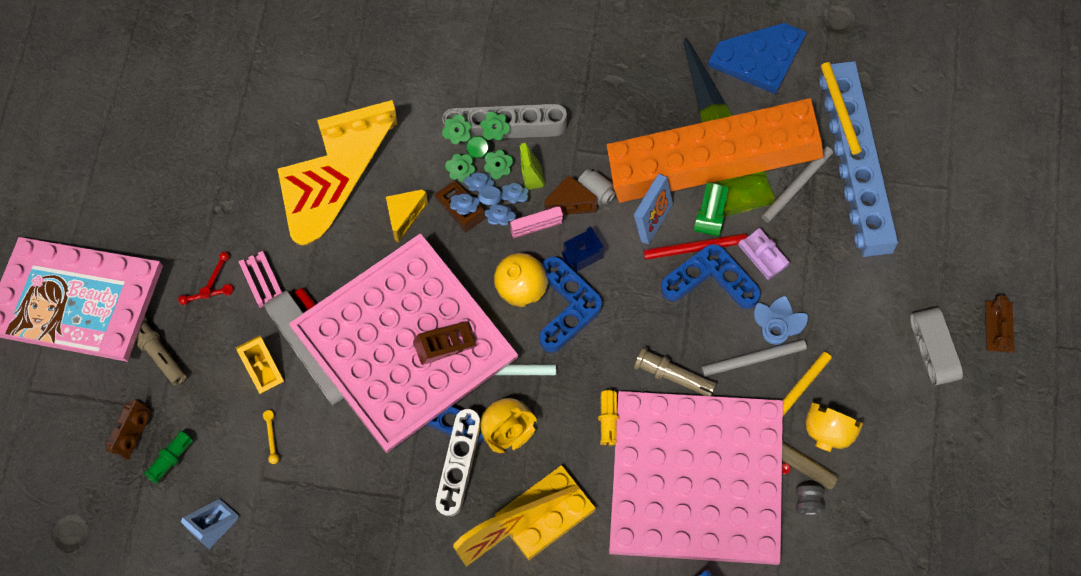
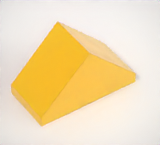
[386,190,428,242]
[236,335,284,394]

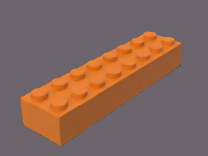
[606,98,823,203]

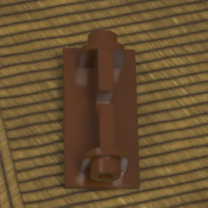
[985,295,1014,353]
[105,400,152,460]

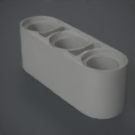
[910,307,963,386]

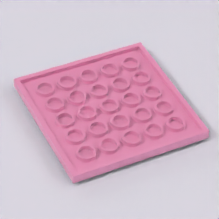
[289,233,518,453]
[609,391,783,565]

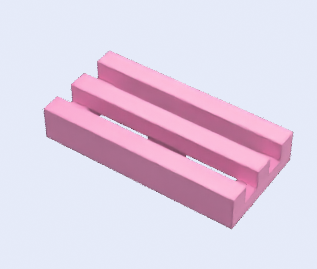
[510,207,563,239]
[238,251,282,308]

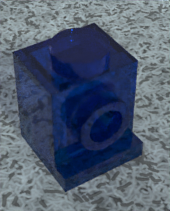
[561,227,604,272]

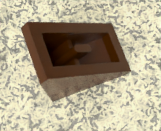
[545,175,597,215]

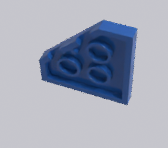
[708,23,807,94]

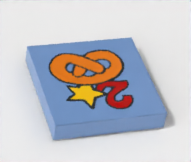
[634,174,673,245]

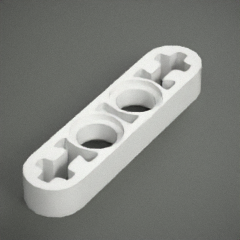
[436,409,481,517]

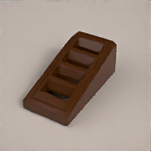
[434,180,486,233]
[413,321,477,365]

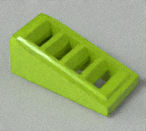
[520,143,545,190]

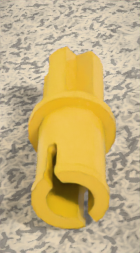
[598,390,620,446]

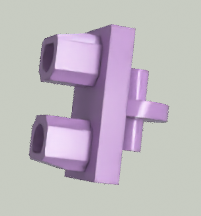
[738,228,789,280]

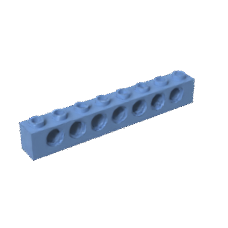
[819,61,898,257]

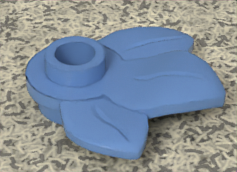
[754,296,808,345]

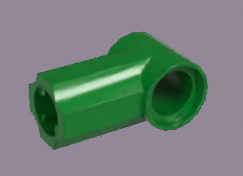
[694,182,729,237]

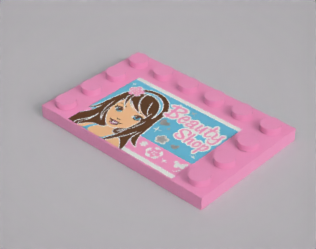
[0,237,163,362]

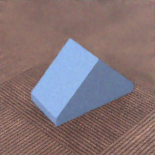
[181,499,239,549]

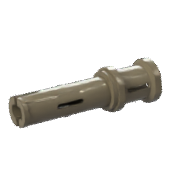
[136,316,186,386]
[634,347,717,396]

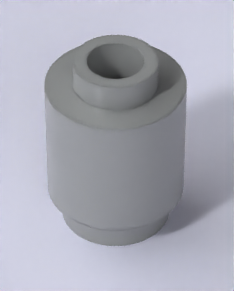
[577,169,616,206]

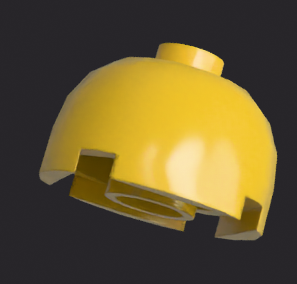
[494,252,548,307]
[481,398,537,453]
[806,403,863,452]

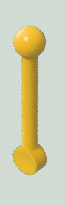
[263,410,279,464]

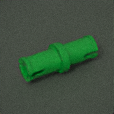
[143,431,193,484]

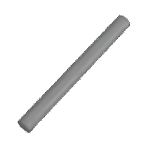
[761,146,833,223]
[701,339,807,377]

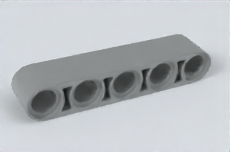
[442,104,567,140]
[263,290,344,406]

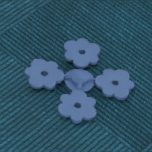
[450,173,528,225]

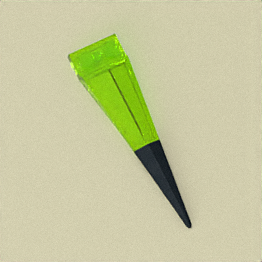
[684,38,775,217]

